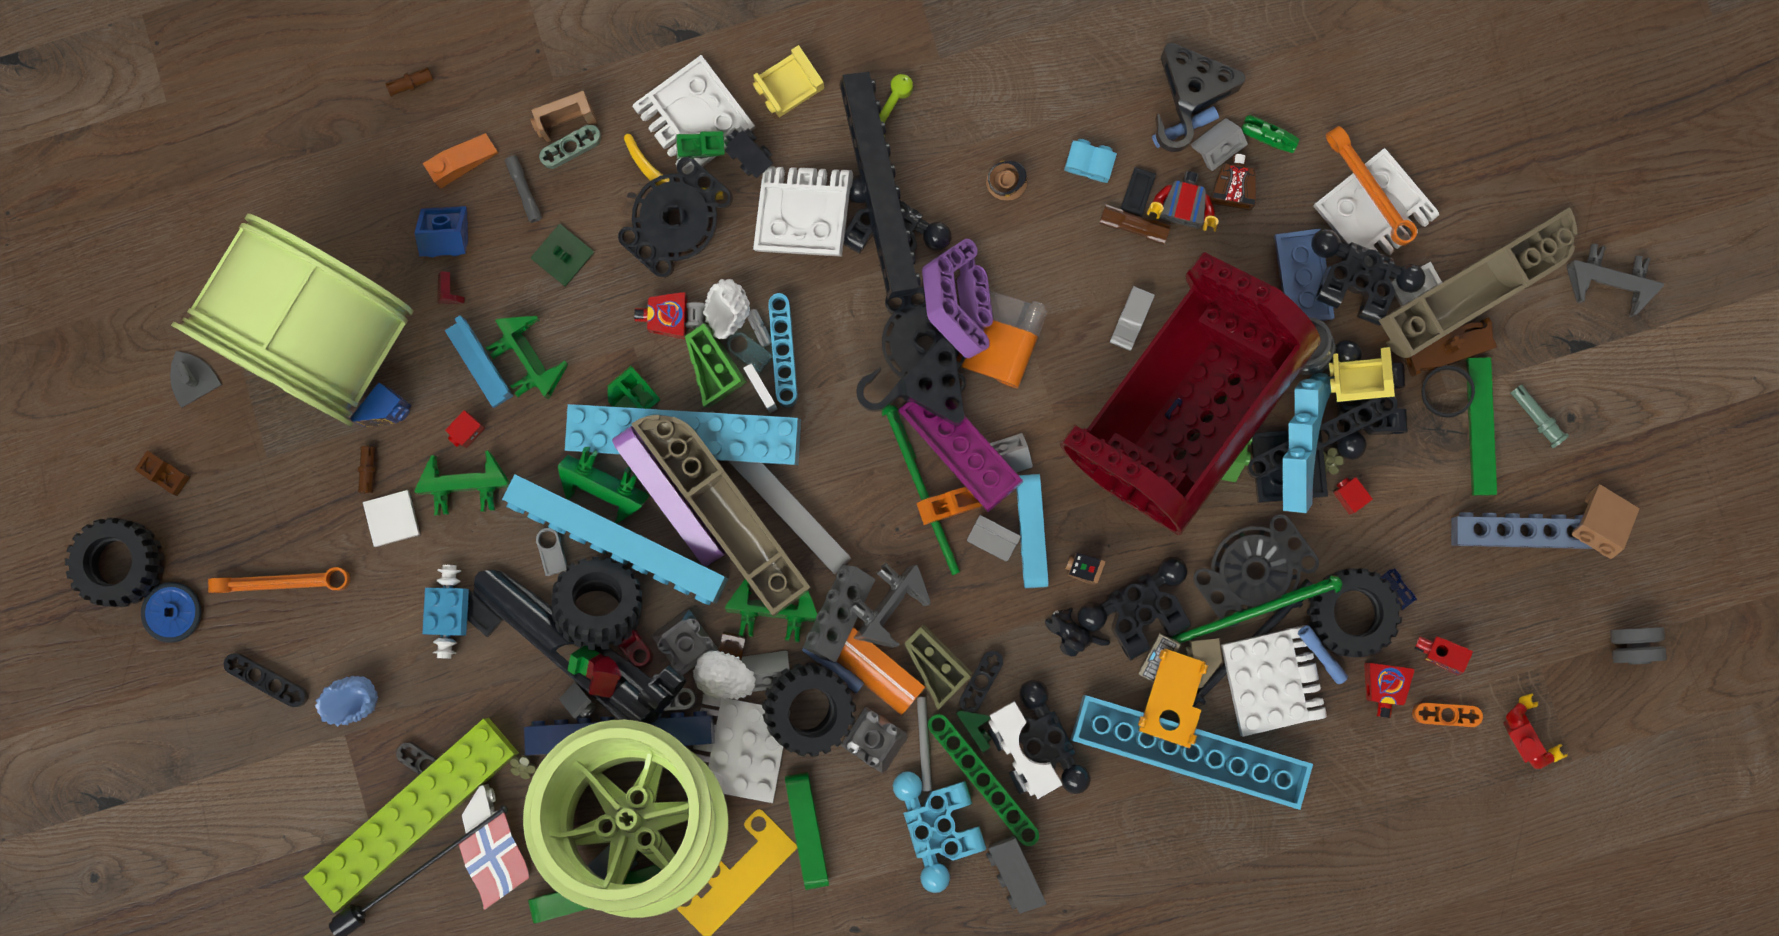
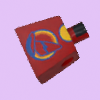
[634,292,687,339]
[1414,636,1473,676]
[1364,663,1414,718]

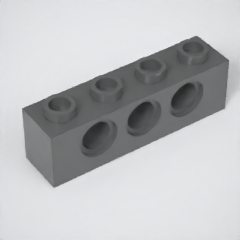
[803,564,876,663]

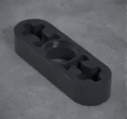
[959,651,1003,713]
[396,742,437,775]

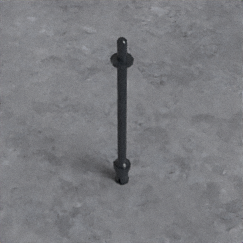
[1193,579,1313,707]

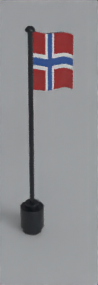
[329,805,529,936]

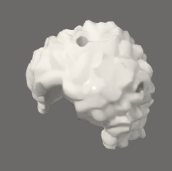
[703,279,750,339]
[693,650,756,700]

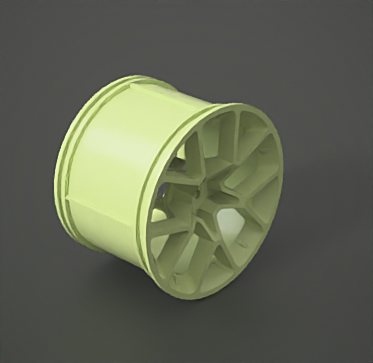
[171,214,414,427]

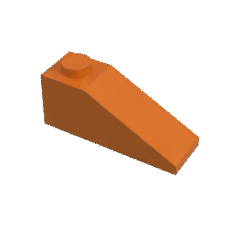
[423,133,498,189]

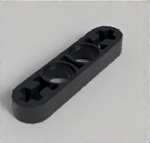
[223,653,308,707]

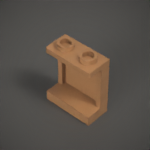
[530,91,598,142]
[1572,484,1640,559]

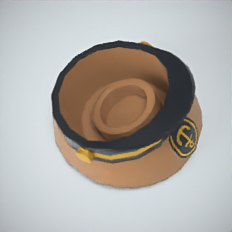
[986,161,1027,200]

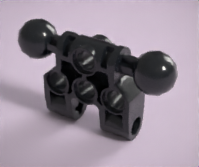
[843,175,952,266]
[1311,229,1426,326]
[1336,340,1408,460]
[1078,557,1191,661]
[988,680,1091,794]

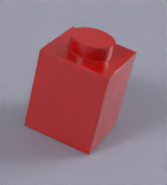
[445,410,485,448]
[1333,477,1373,515]

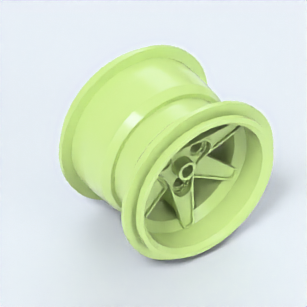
[523,720,729,918]

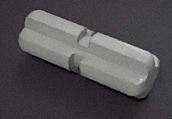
[747,309,772,347]

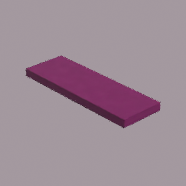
[899,383,1023,512]

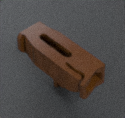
[1404,317,1497,377]

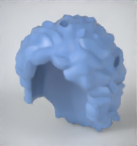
[315,676,378,727]

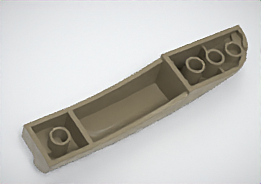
[1379,207,1577,358]
[631,415,811,616]

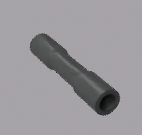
[504,155,542,223]

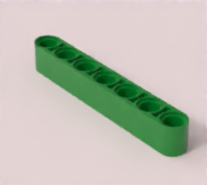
[928,714,1039,846]
[528,864,662,923]

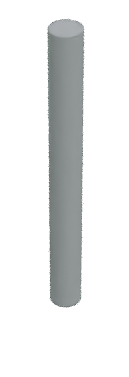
[917,697,932,791]

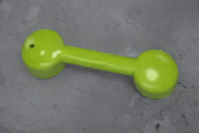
[879,74,913,138]

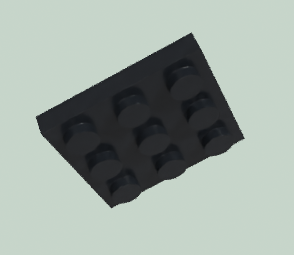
[1251,430,1328,503]

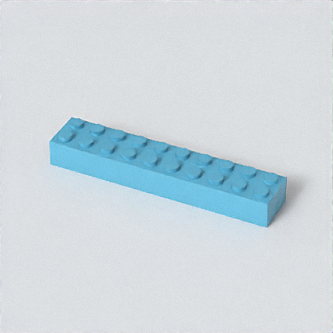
[565,404,801,465]
[502,475,728,605]
[1070,695,1313,810]

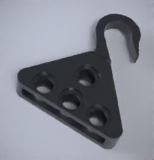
[1155,43,1245,152]
[856,336,964,426]

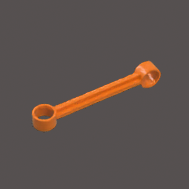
[1326,126,1417,246]
[208,567,350,593]

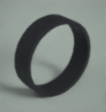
[1421,366,1475,418]

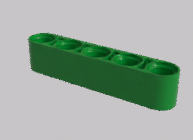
[785,772,829,890]

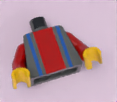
[1147,171,1218,232]

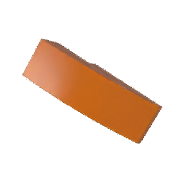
[916,487,982,525]

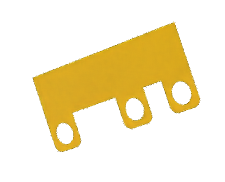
[676,809,797,936]

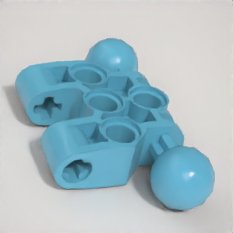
[893,772,986,893]

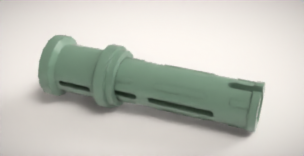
[1510,384,1569,449]

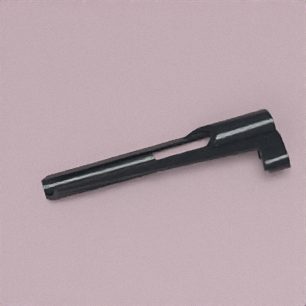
[473,570,687,725]

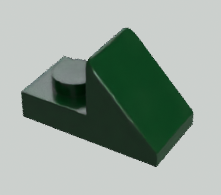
[956,710,991,752]

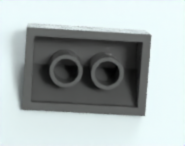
[986,834,1047,914]

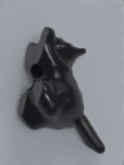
[1045,608,1110,657]

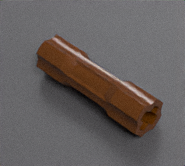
[1099,204,1171,245]

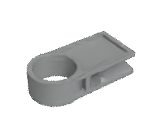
[536,528,568,576]

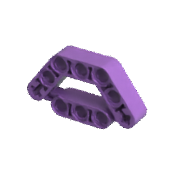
[922,239,993,358]

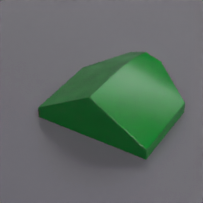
[607,366,661,409]

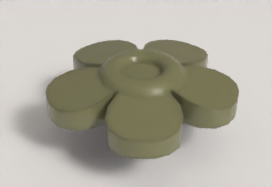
[1324,448,1345,475]
[510,756,536,779]

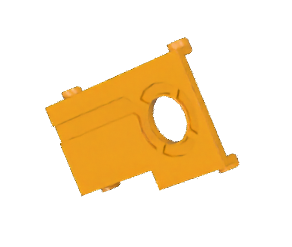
[1138,648,1209,748]

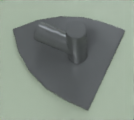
[170,351,222,408]

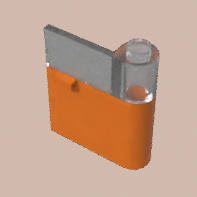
[956,290,1048,388]

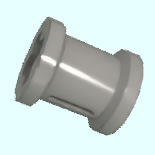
[685,303,706,329]

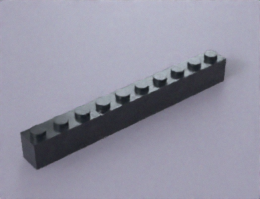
[839,71,921,299]

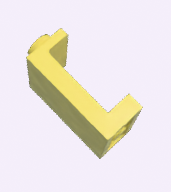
[753,45,824,118]
[1329,347,1395,402]

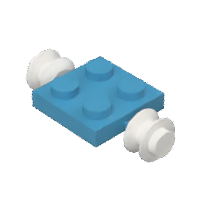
[422,565,469,659]

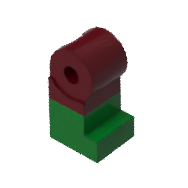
[567,645,605,679]

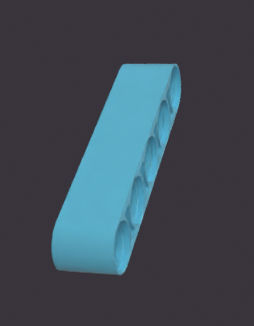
[768,293,798,407]
[1017,474,1048,588]

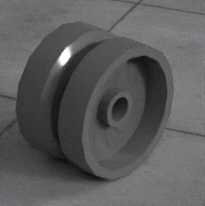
[1300,317,1336,375]
[1610,627,1667,665]

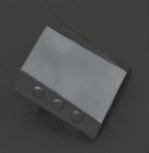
[652,609,718,675]
[841,707,907,773]

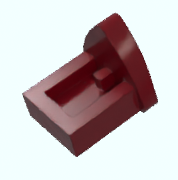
[437,271,464,304]
[589,656,621,698]

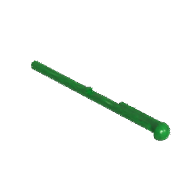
[882,404,960,575]
[1172,575,1342,643]

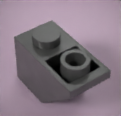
[559,682,598,719]

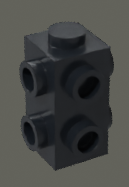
[724,126,773,179]

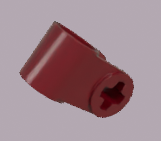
[617,630,653,667]

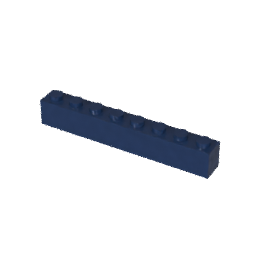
[524,711,715,755]

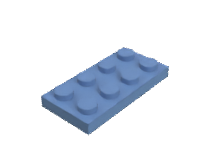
[1274,229,1335,321]

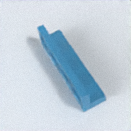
[445,315,513,408]

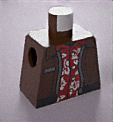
[1210,154,1256,210]

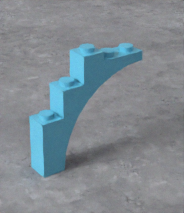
[1283,373,1335,513]

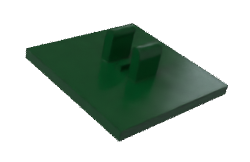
[531,223,595,287]

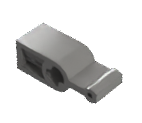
[1109,286,1155,351]

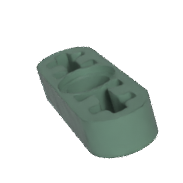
[539,125,601,169]

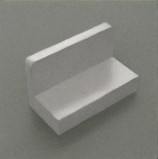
[1191,118,1248,171]
[990,433,1033,472]
[967,515,1021,561]
[742,651,790,692]

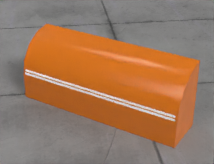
[837,628,925,715]

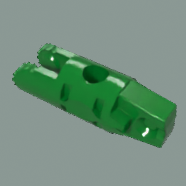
[1241,115,1300,153]

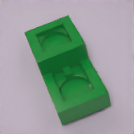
[675,131,725,159]

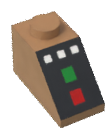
[1065,553,1106,585]

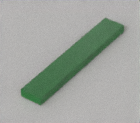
[1466,358,1497,496]

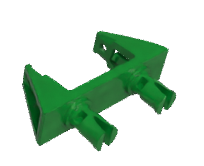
[486,316,568,399]
[558,447,650,524]
[414,450,510,516]
[725,579,817,642]

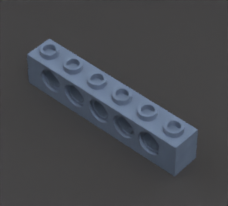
[1451,512,1593,549]

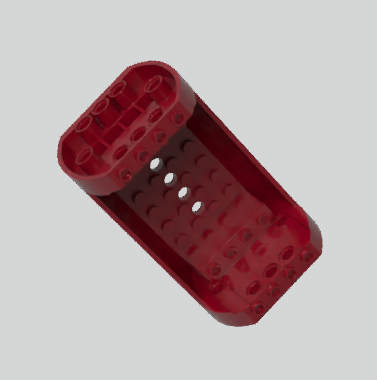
[1060,252,1321,535]

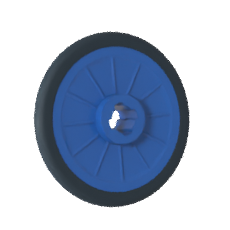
[141,582,202,643]

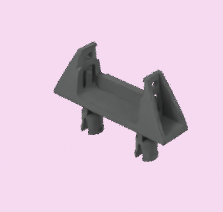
[1566,244,1664,317]
[849,563,931,647]

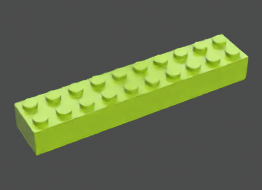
[304,718,519,913]

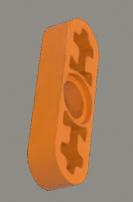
[1412,703,1483,727]

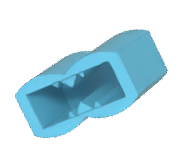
[1064,139,1117,183]

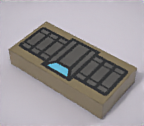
[1138,633,1181,682]

